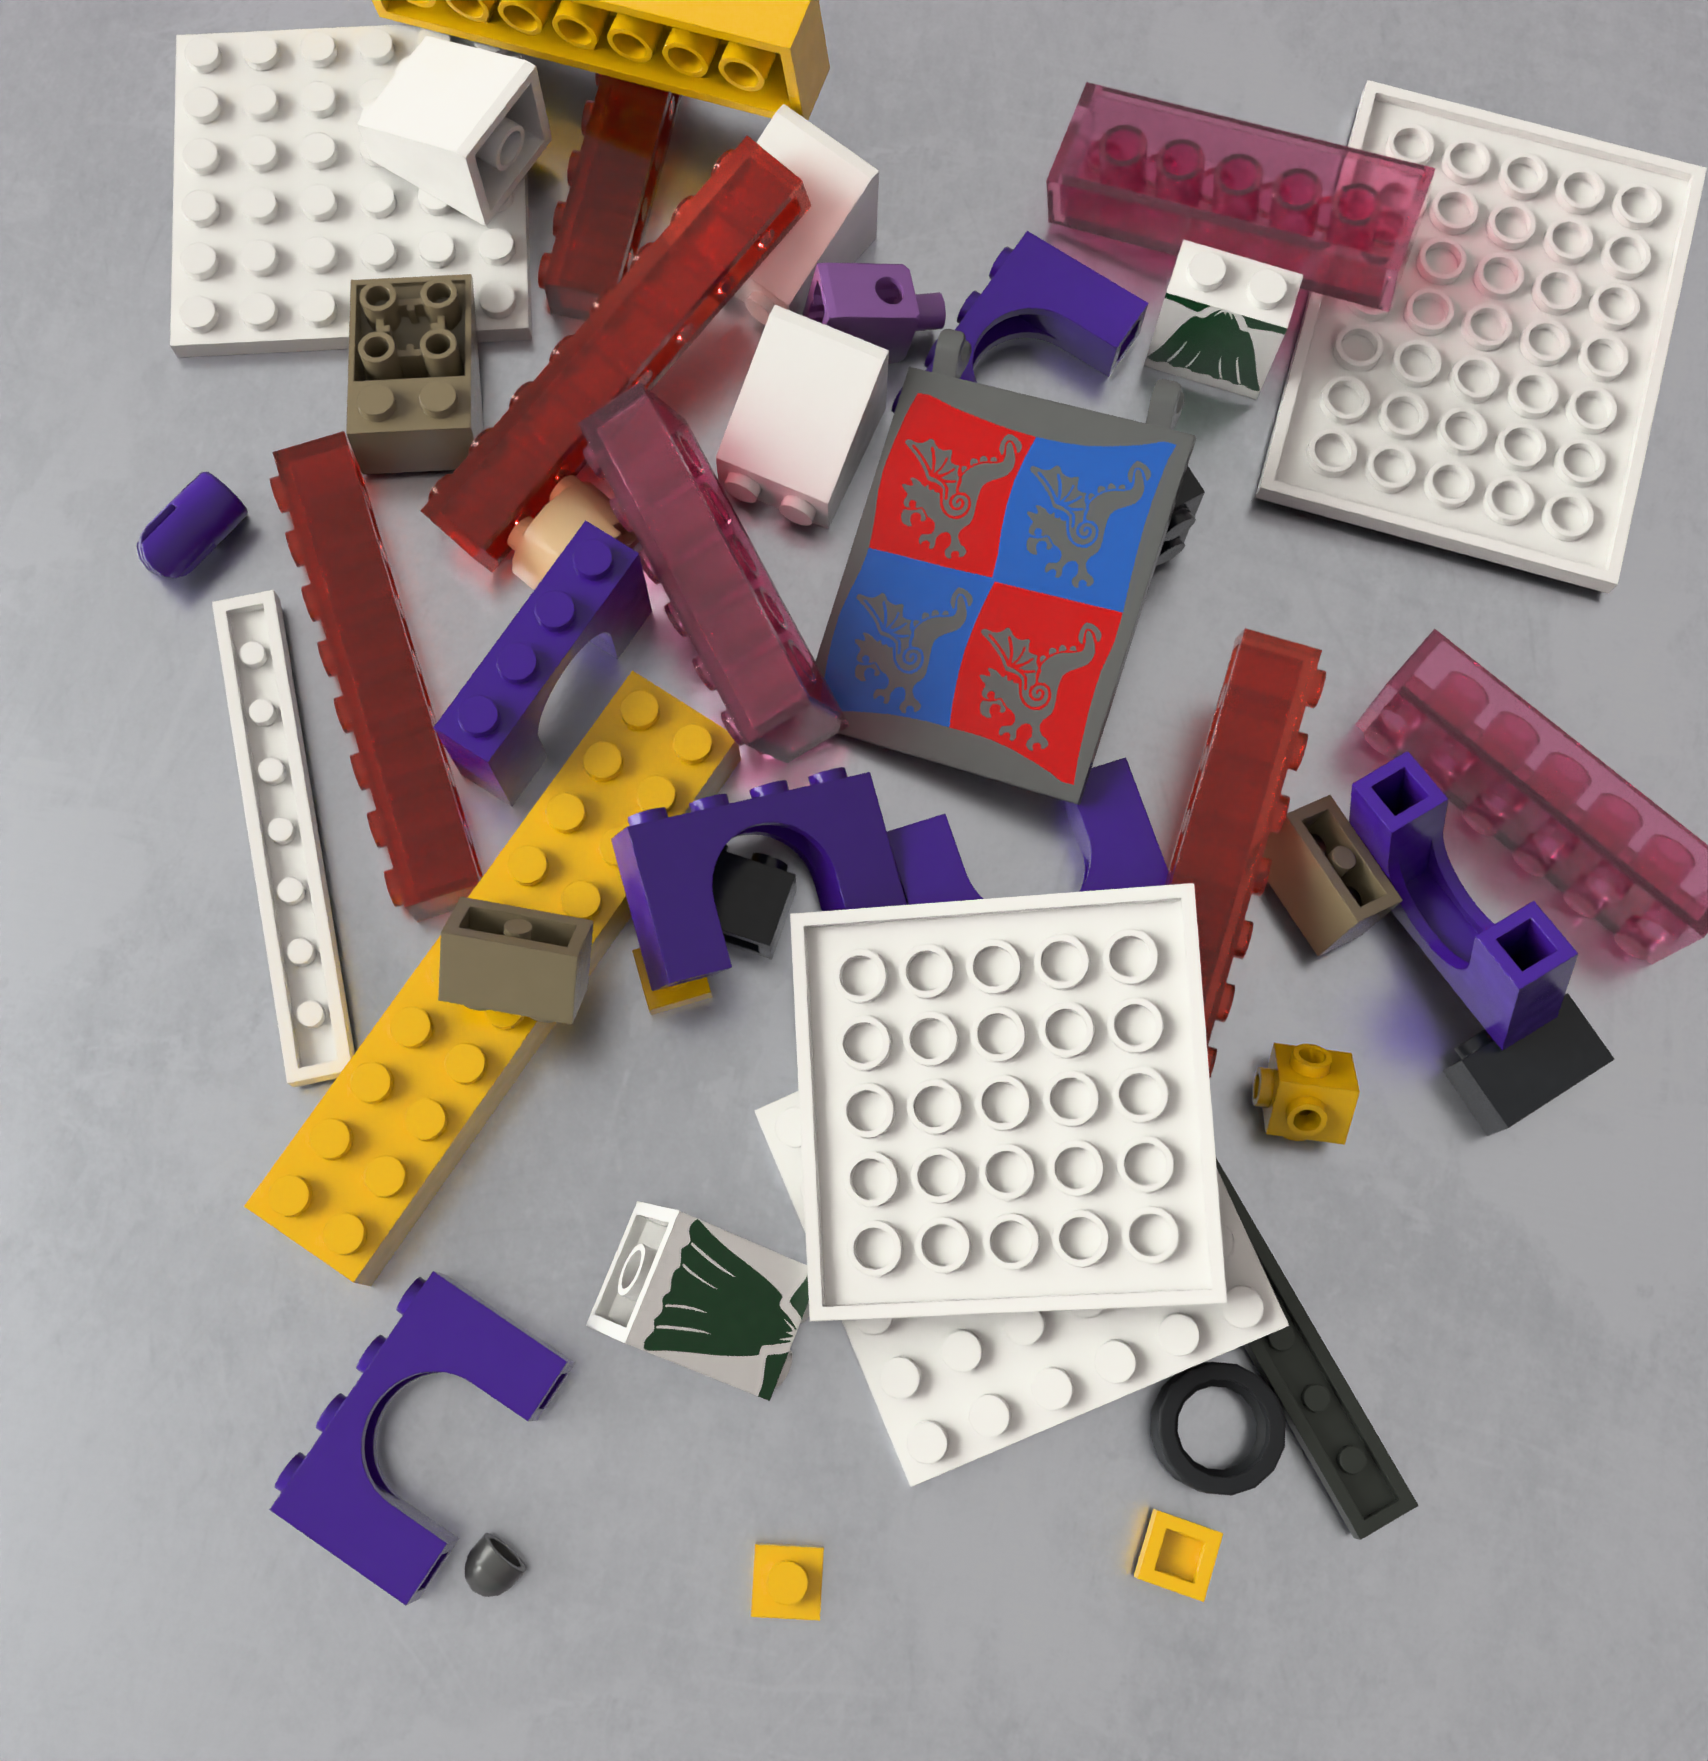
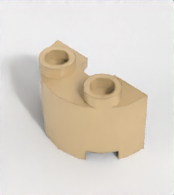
[507,475,648,590]

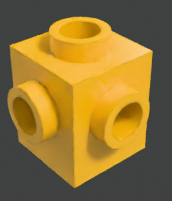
[1252,1043,1360,1145]

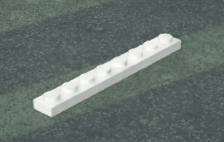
[212,590,355,1087]

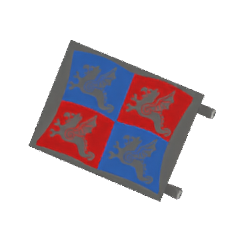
[797,329,1196,805]

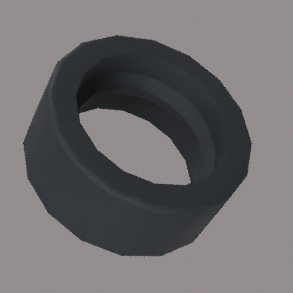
[1150,1362,1286,1496]

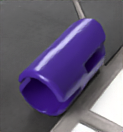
[136,472,248,578]

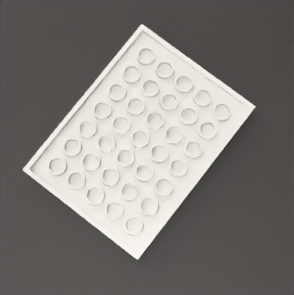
[1255,80,1707,594]

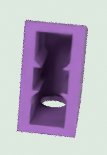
[802,263,946,364]

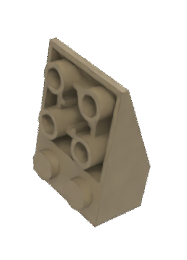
[346,274,483,475]

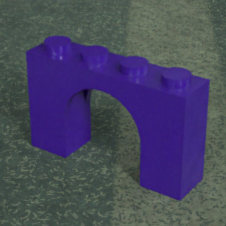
[891,231,1148,413]
[433,520,652,807]
[1349,751,1578,1051]
[887,757,1174,905]
[611,767,907,991]
[269,1271,575,1606]

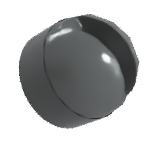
[465,1533,526,1597]

